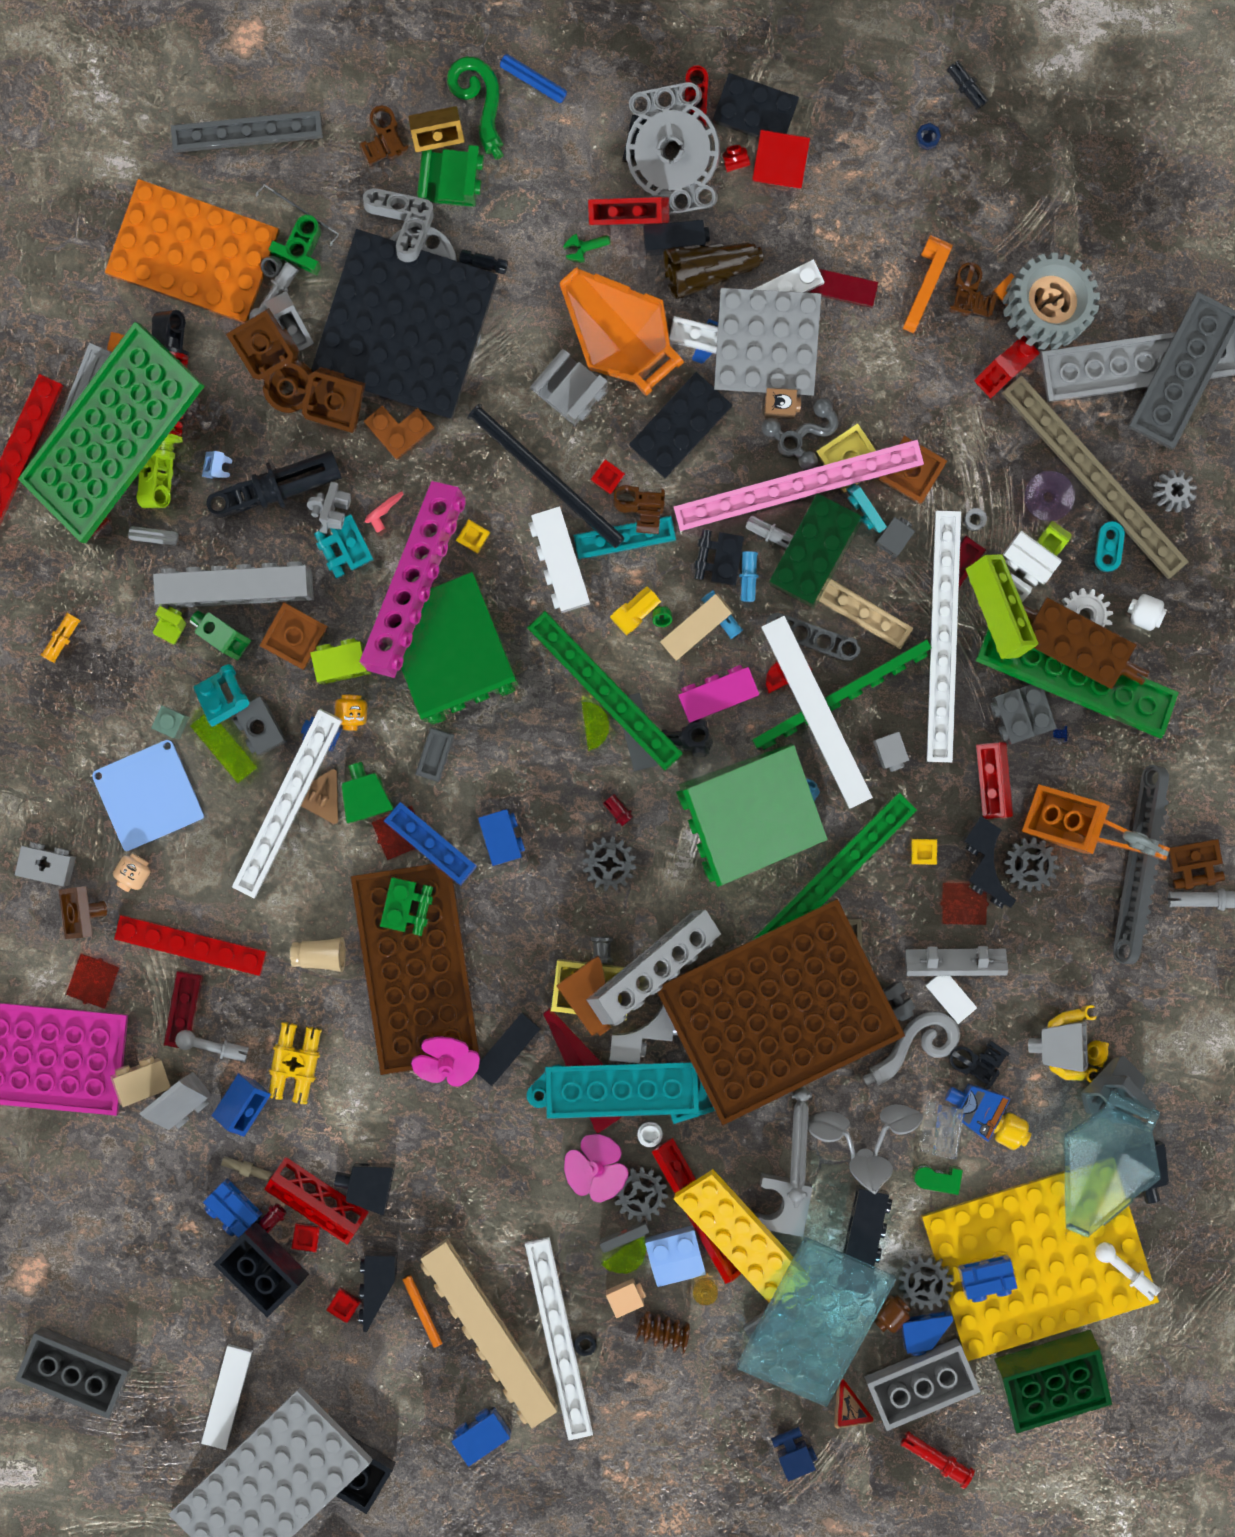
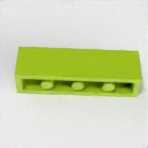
[966,554,1039,659]

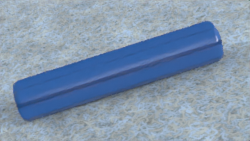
[500,54,567,103]

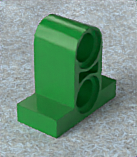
[268,215,321,276]

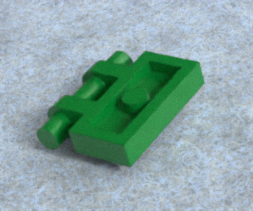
[380,877,433,936]

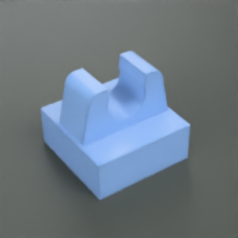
[202,451,232,479]

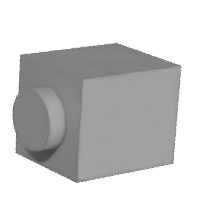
[873,732,909,772]

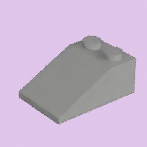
[139,1072,212,1130]

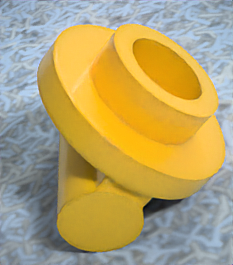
[1087,1040,1109,1068]

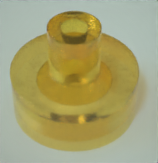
[693,1278,718,1305]

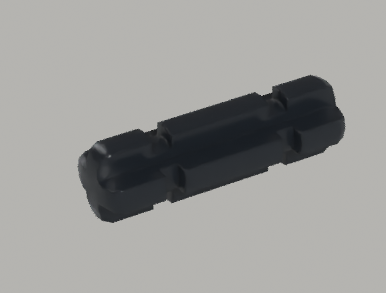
[459,249,508,274]

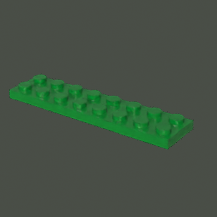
[975,628,1179,739]

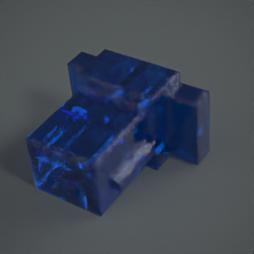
[1053,726,1069,741]

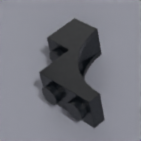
[961,816,1016,909]

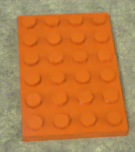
[104,179,280,323]

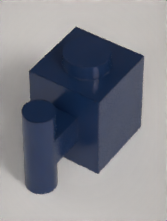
[771,1427,818,1482]

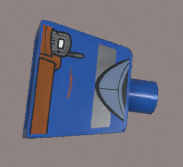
[945,1083,1010,1142]

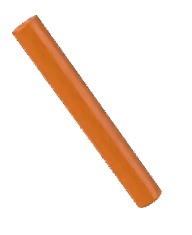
[402,1275,443,1348]

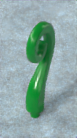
[447,56,504,160]

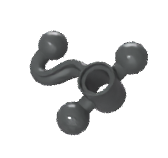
[761,398,839,470]

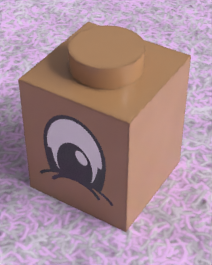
[764,388,801,419]

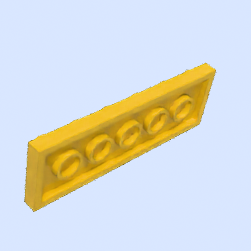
[673,1169,810,1305]

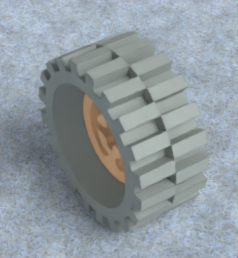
[1003,253,1100,350]

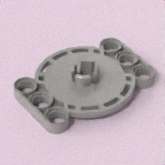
[626,82,720,216]

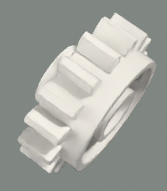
[1061,588,1113,627]

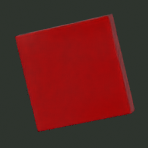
[752,130,810,189]

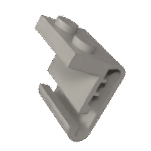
[530,349,608,426]

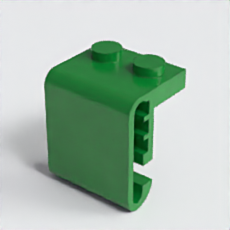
[417,145,484,207]

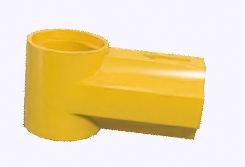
[610,586,661,636]

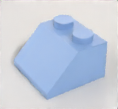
[645,1225,706,1287]

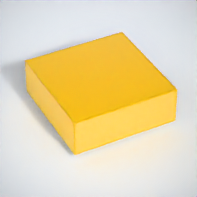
[456,519,490,554]
[911,839,937,864]

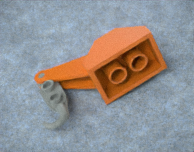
[1022,784,1170,861]

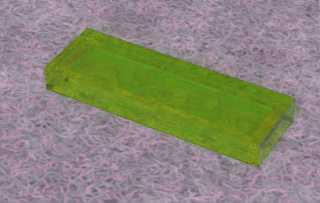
[190,714,258,784]

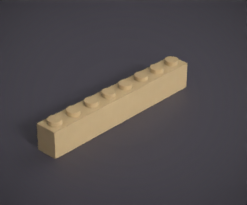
[420,1238,558,1428]

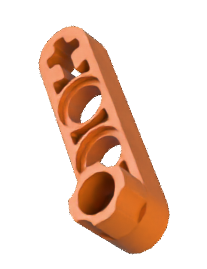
[902,235,953,334]

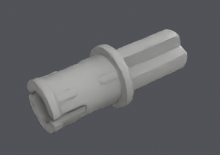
[746,516,794,549]

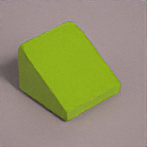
[1036,521,1072,556]

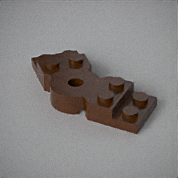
[226,308,366,433]

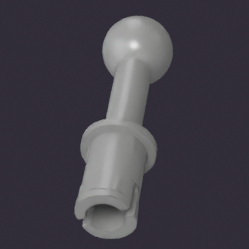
[248,261,299,320]
[175,1030,249,1063]

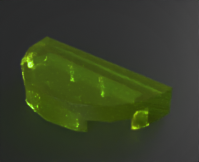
[581,701,609,751]
[601,1236,646,1274]

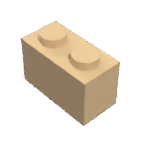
[110,1056,171,1107]

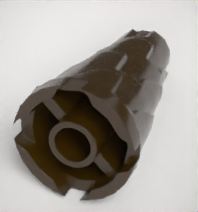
[663,242,763,299]

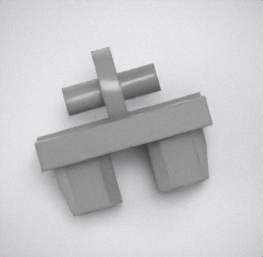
[307,482,351,534]

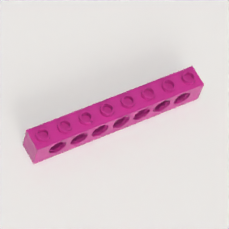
[359,481,466,678]

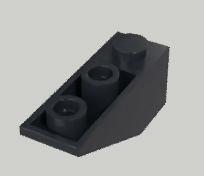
[359,1251,397,1332]

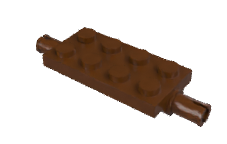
[1023,597,1150,689]

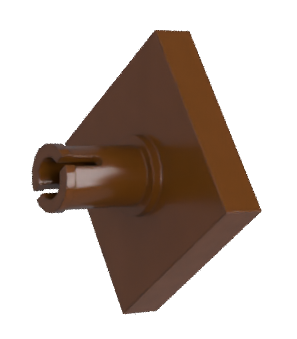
[58,886,107,939]

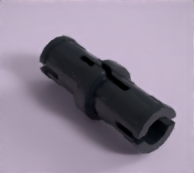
[946,60,989,110]

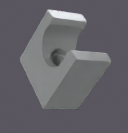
[754,1173,813,1237]

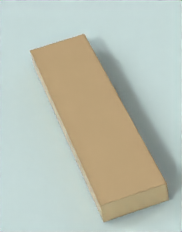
[819,579,913,650]

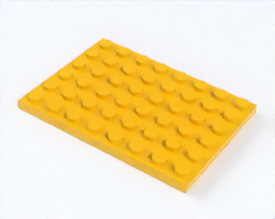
[921,1156,1159,1361]

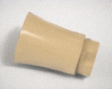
[290,937,346,972]

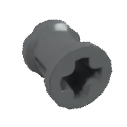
[591,937,613,963]

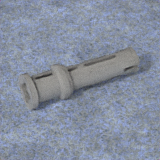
[1168,888,1235,911]

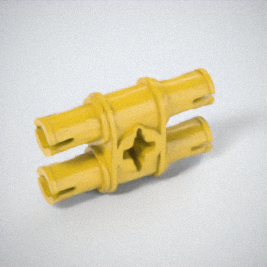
[268,1022,322,1104]

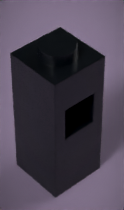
[643,219,710,256]

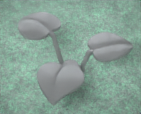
[808,1104,923,1194]

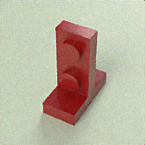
[974,335,1040,399]

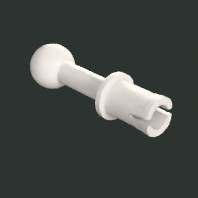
[1095,1242,1161,1301]

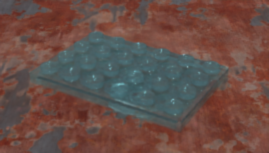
[736,1237,896,1407]

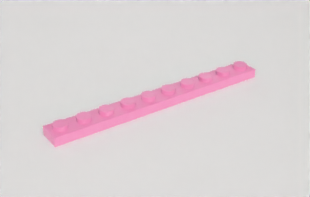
[674,440,924,531]

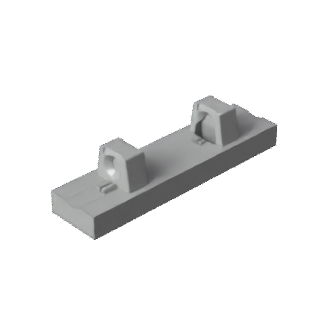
[905,946,1008,976]

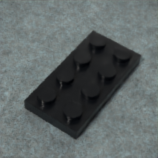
[628,372,733,479]

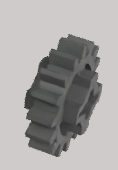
[582,837,637,891]
[1003,837,1059,892]
[615,1166,668,1222]
[899,1254,954,1311]

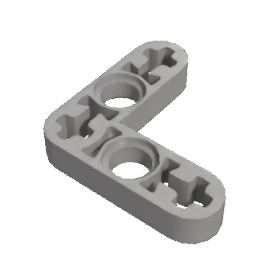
[363,188,434,262]

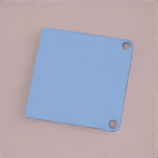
[92,740,204,851]

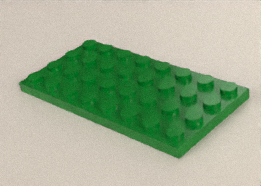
[18,322,205,544]

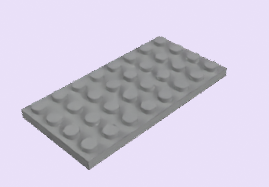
[168,1387,373,1537]

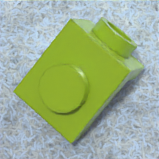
[153,606,187,645]

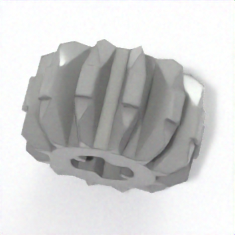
[1153,470,1197,513]

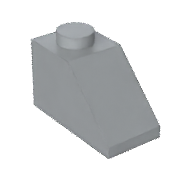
[264,291,314,351]

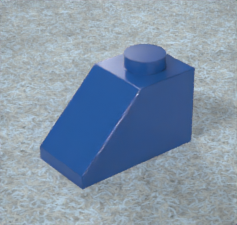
[901,1310,953,1356]

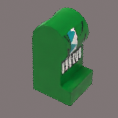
[912,1164,963,1195]

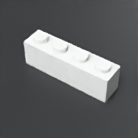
[528,506,590,613]

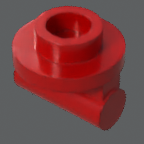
[722,145,750,173]

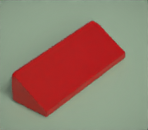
[976,742,1013,819]

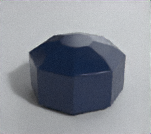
[915,123,941,150]

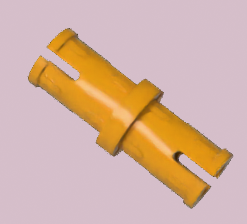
[41,612,81,663]

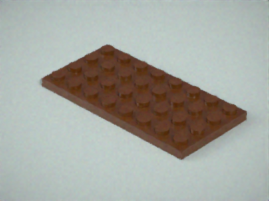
[350,863,481,1075]

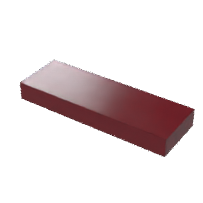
[806,268,879,308]
[164,971,203,1048]

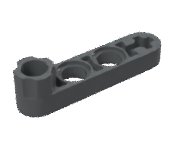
[765,613,860,661]

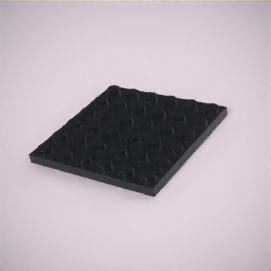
[311,229,499,420]

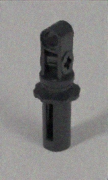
[206,450,342,518]

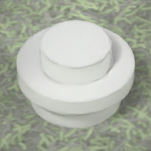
[637,1122,663,1147]

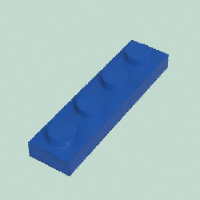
[384,802,477,886]

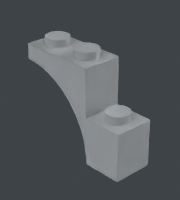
[610,1004,678,1063]

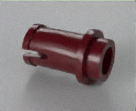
[603,794,633,826]
[258,1203,287,1234]

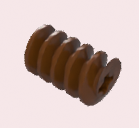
[635,1311,690,1355]

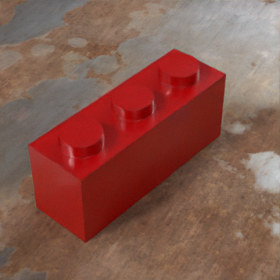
[588,197,669,225]

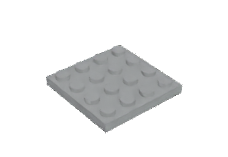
[714,288,821,395]

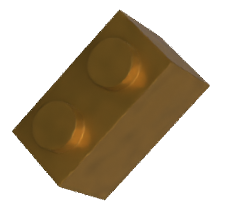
[408,106,464,152]

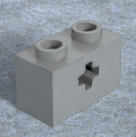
[15,842,76,886]

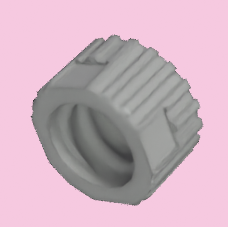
[963,508,987,531]

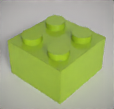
[310,638,372,685]

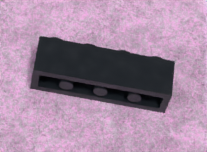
[837,1185,892,1294]

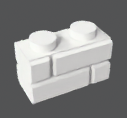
[1003,531,1062,587]

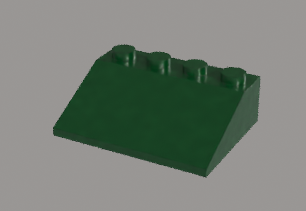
[994,1329,1112,1434]

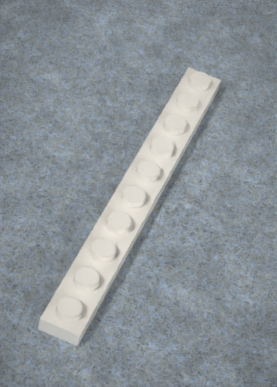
[926,511,961,762]

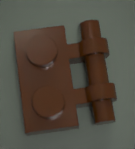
[1168,839,1225,890]

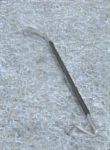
[256,184,339,246]

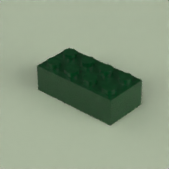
[769,493,862,609]

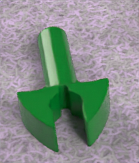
[563,234,611,263]

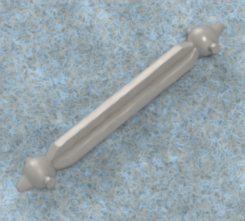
[787,1086,812,1208]

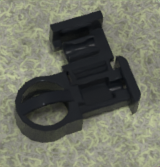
[949,1040,1010,1089]

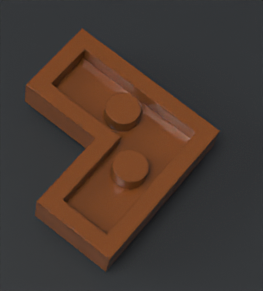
[364,405,435,460]

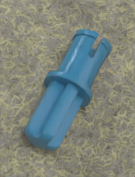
[739,551,759,602]

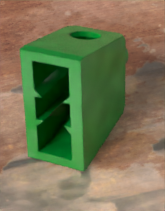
[190,610,252,661]
[342,762,395,824]

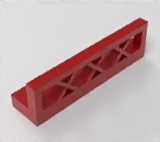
[264,1157,369,1245]

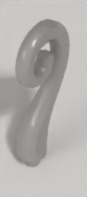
[862,1012,960,1086]

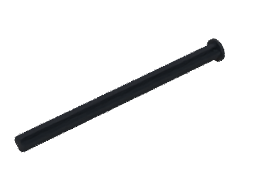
[467,404,625,548]

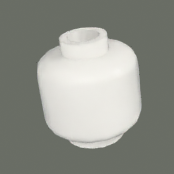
[1127,594,1167,631]

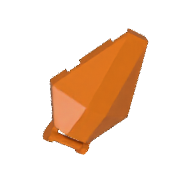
[559,267,684,396]

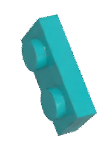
[846,484,887,533]

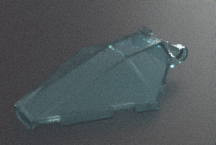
[1064,1091,1161,1237]

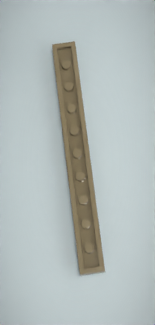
[1001,375,1189,579]

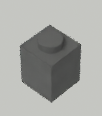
[875,517,915,558]

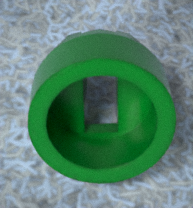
[652,606,672,627]

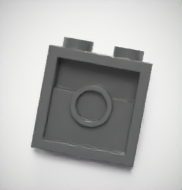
[991,685,1057,745]

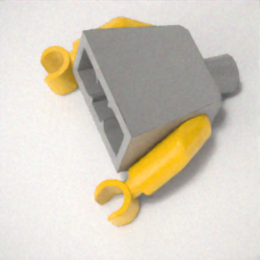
[1028,1005,1099,1083]

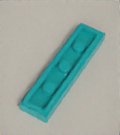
[573,516,676,560]

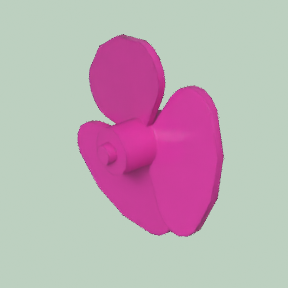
[411,1037,480,1087]
[564,1134,629,1202]

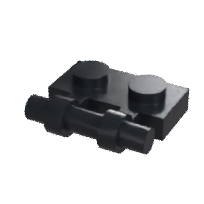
[693,529,744,586]

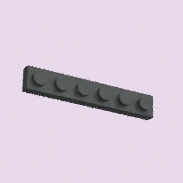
[171,111,323,153]

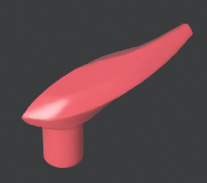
[365,492,404,533]

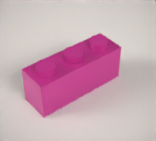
[678,665,759,723]

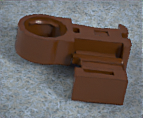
[359,105,408,167]
[948,262,998,318]
[613,485,665,534]

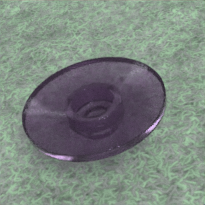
[1024,471,1075,521]

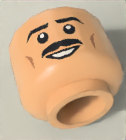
[113,853,150,892]

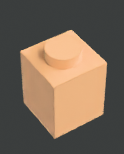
[606,1278,646,1318]

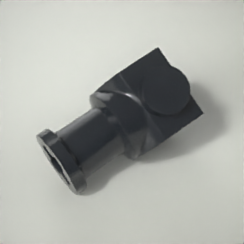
[662,719,713,757]

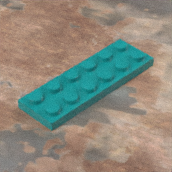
[545,1063,699,1119]

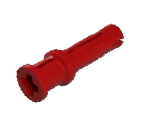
[900,1431,975,1489]

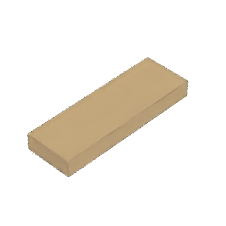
[660,593,733,661]

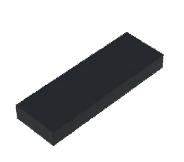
[476,1012,541,1086]

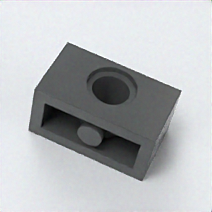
[233,696,287,755]

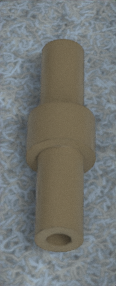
[221,1156,272,1182]

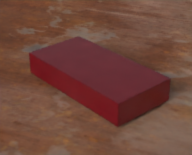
[958,536,986,589]

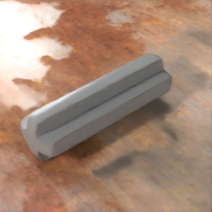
[128,526,178,546]

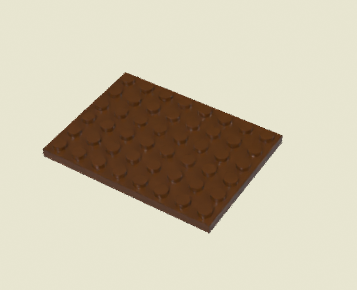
[657,899,905,1126]

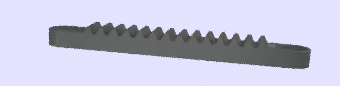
[1113,765,1169,965]

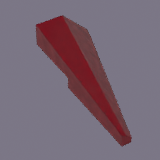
[542,1008,622,1133]

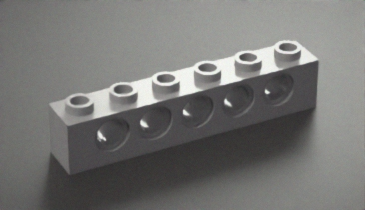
[586,909,721,1026]

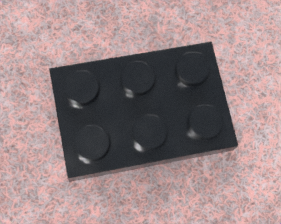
[712,73,799,138]

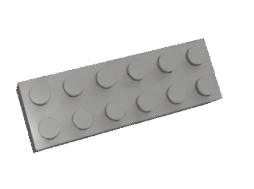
[153,561,314,608]

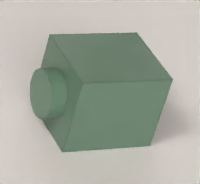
[151,705,190,740]

